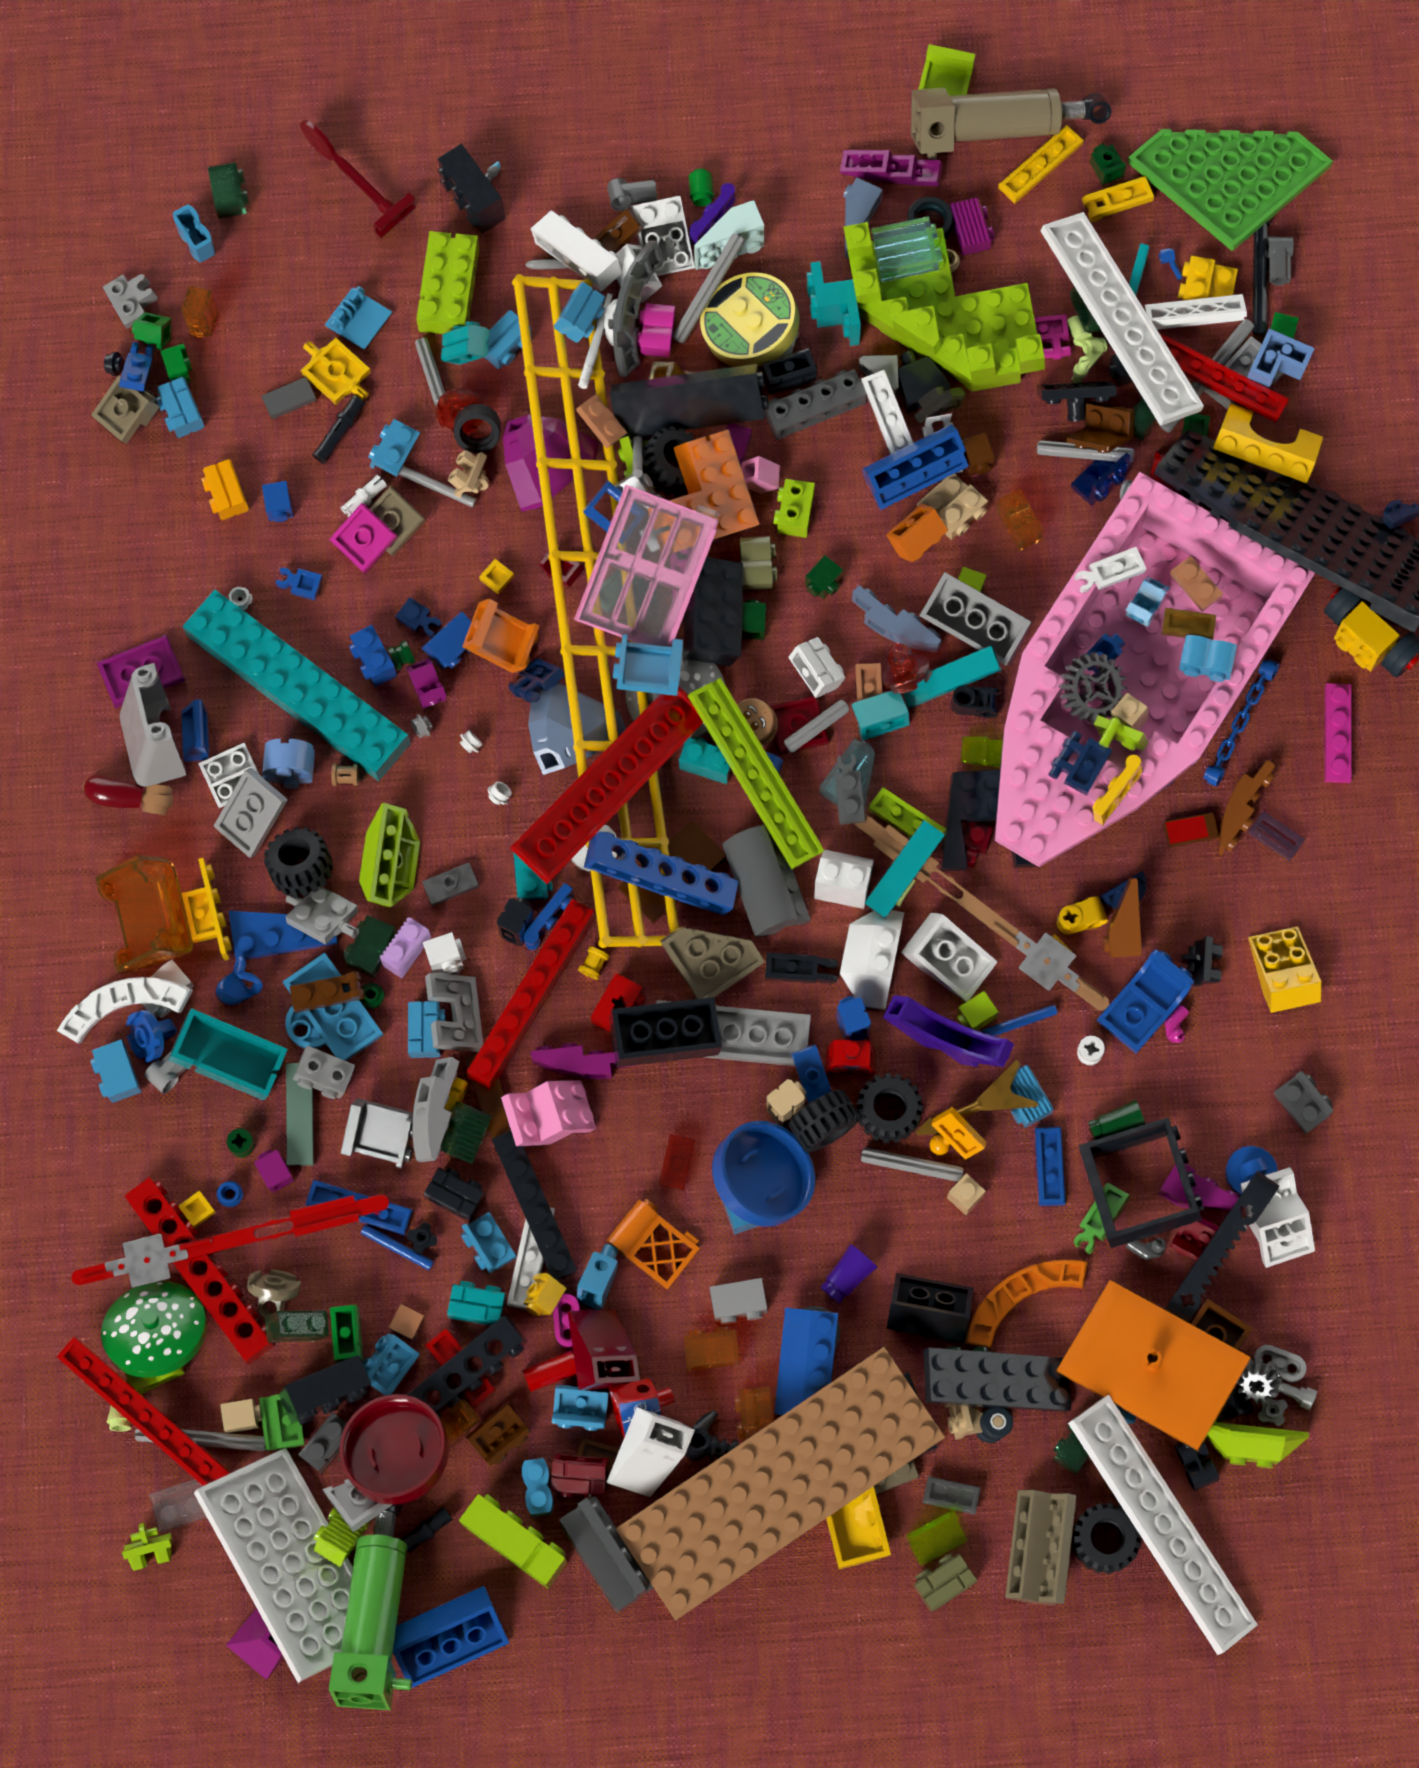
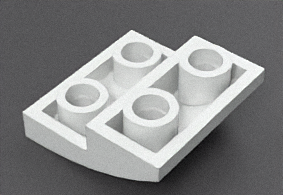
[198,743,259,809]

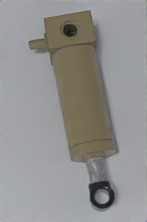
[911,88,1112,160]

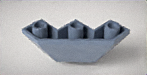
[528,682,626,775]

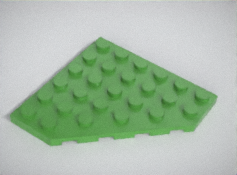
[1127,129,1333,251]

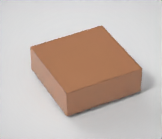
[389,1304,425,1340]

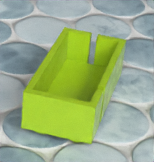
[416,231,480,334]
[459,1494,568,1589]

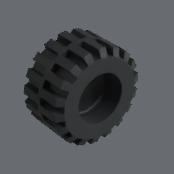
[643,427,695,495]
[264,827,333,897]
[857,1073,923,1144]
[789,1090,860,1152]
[1072,1503,1142,1574]

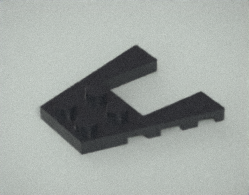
[940,770,1038,872]

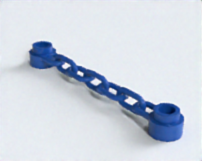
[1204,659,1280,787]

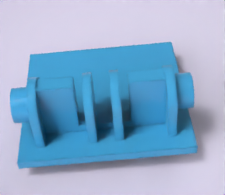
[325,286,392,350]

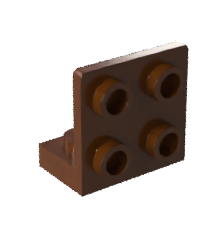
[1067,401,1135,453]

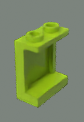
[918,44,975,96]

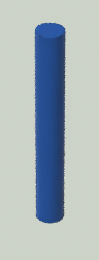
[982,1005,1058,1036]
[361,1225,434,1271]

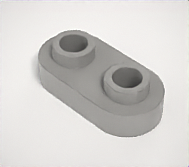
[1253,1345,1306,1382]

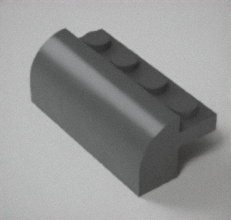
[722,825,811,937]
[559,1496,654,1614]

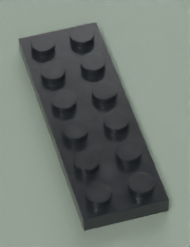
[923,1348,1071,1413]

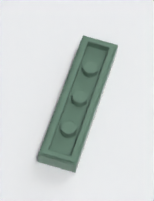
[286,1063,314,1167]

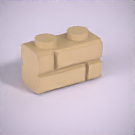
[766,1079,807,1127]

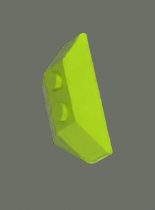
[359,803,420,907]
[1206,1422,1309,1468]

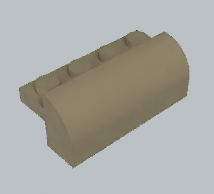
[1005,1490,1076,1605]

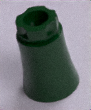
[1088,1099,1145,1141]

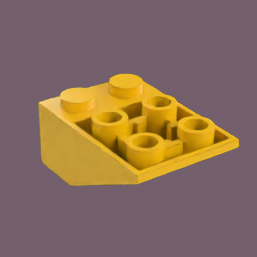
[1248,926,1321,1013]

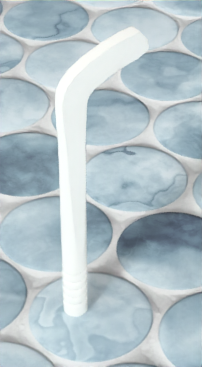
[578,293,612,389]

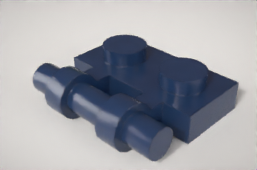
[508,658,565,702]
[1048,731,1112,796]

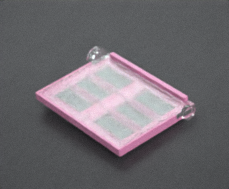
[574,484,721,647]

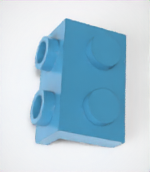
[368,419,420,477]
[552,1384,609,1431]

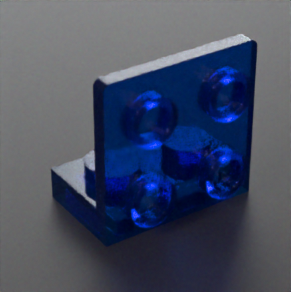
[1070,452,1131,506]

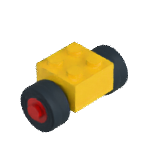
[1324,587,1419,678]

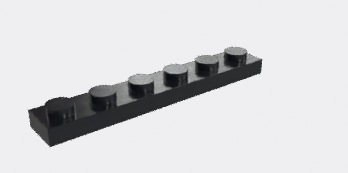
[492,1131,577,1281]

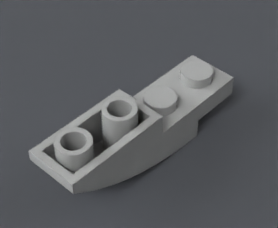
[413,1057,460,1162]

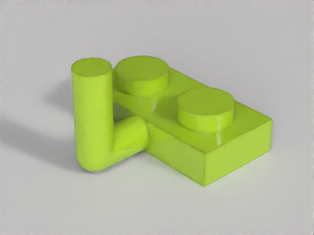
[1094,715,1149,751]

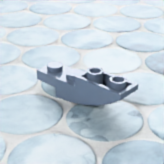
[852,585,941,652]

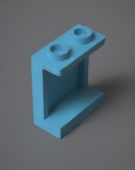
[613,634,683,696]

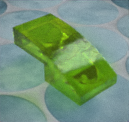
[961,737,1003,767]

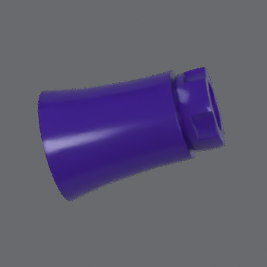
[820,1244,878,1304]

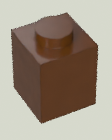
[962,432,995,475]

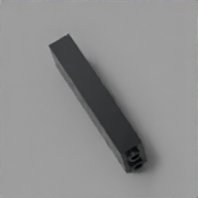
[610,364,769,438]

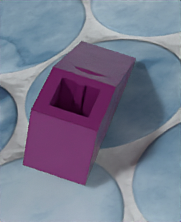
[1158,1164,1243,1211]

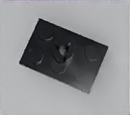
[1036,381,1116,421]

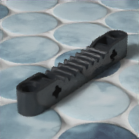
[1164,1171,1280,1323]

